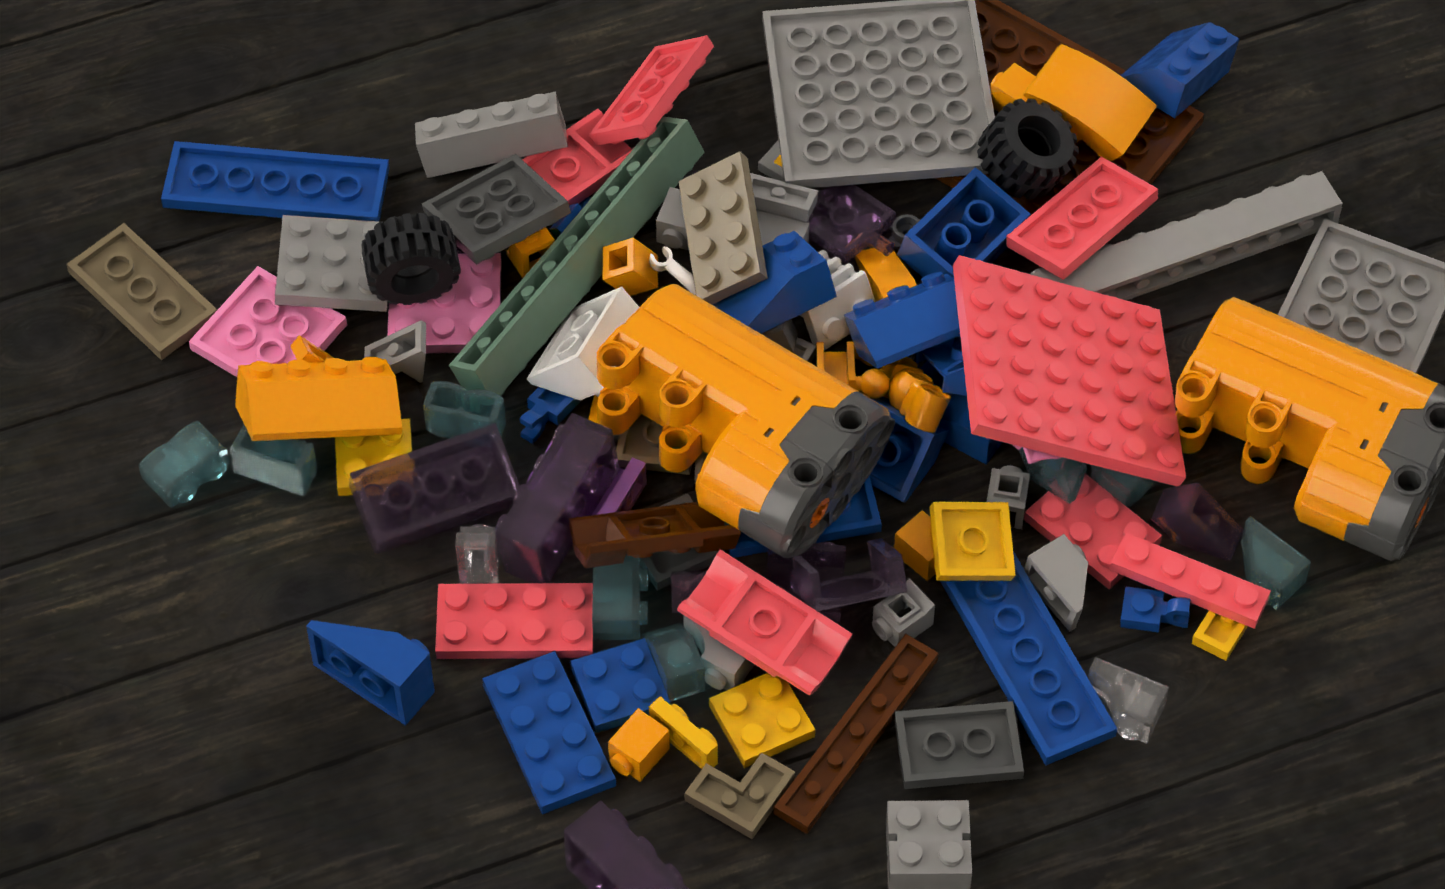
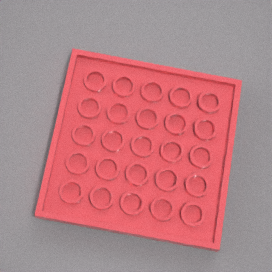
[953,255,1186,487]

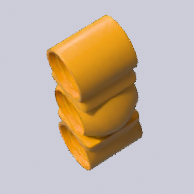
[880,357,951,433]

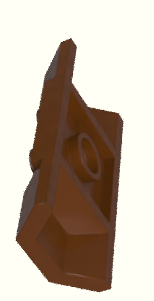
[569,502,741,568]

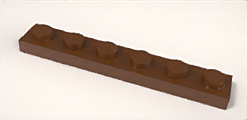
[774,634,939,834]

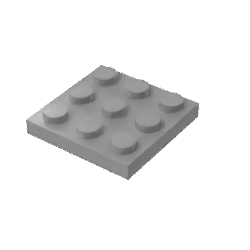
[275,215,387,312]

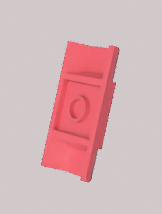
[522,109,634,205]
[677,549,852,696]

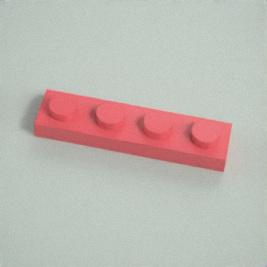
[1110,532,1271,629]

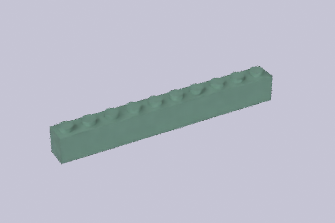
[449,116,704,403]

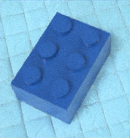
[897,167,1031,277]

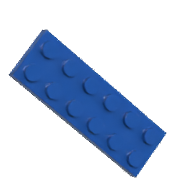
[161,141,390,221]
[940,551,1117,766]

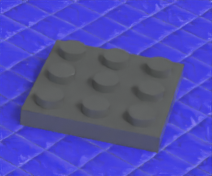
[422,154,571,264]

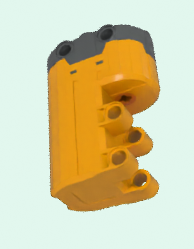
[597,284,895,558]
[1175,297,1445,561]

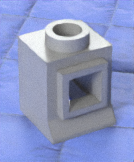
[986,465,1030,529]
[872,579,935,647]

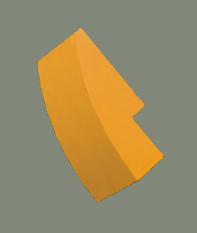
[1023,44,1157,162]

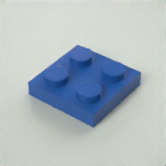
[570,638,670,733]

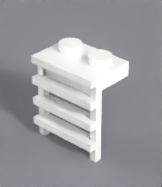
[800,250,875,351]

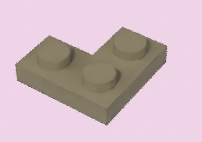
[684,753,795,839]

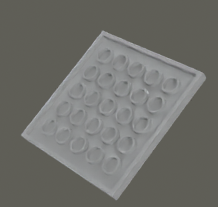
[762,0,995,188]

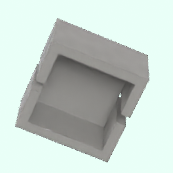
[886,800,972,889]

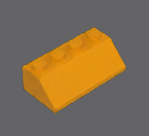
[235,357,402,441]

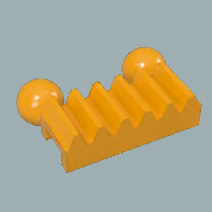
[816,342,890,399]

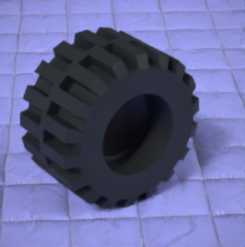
[977,99,1079,200]
[361,213,461,305]

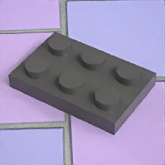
[894,701,1024,789]

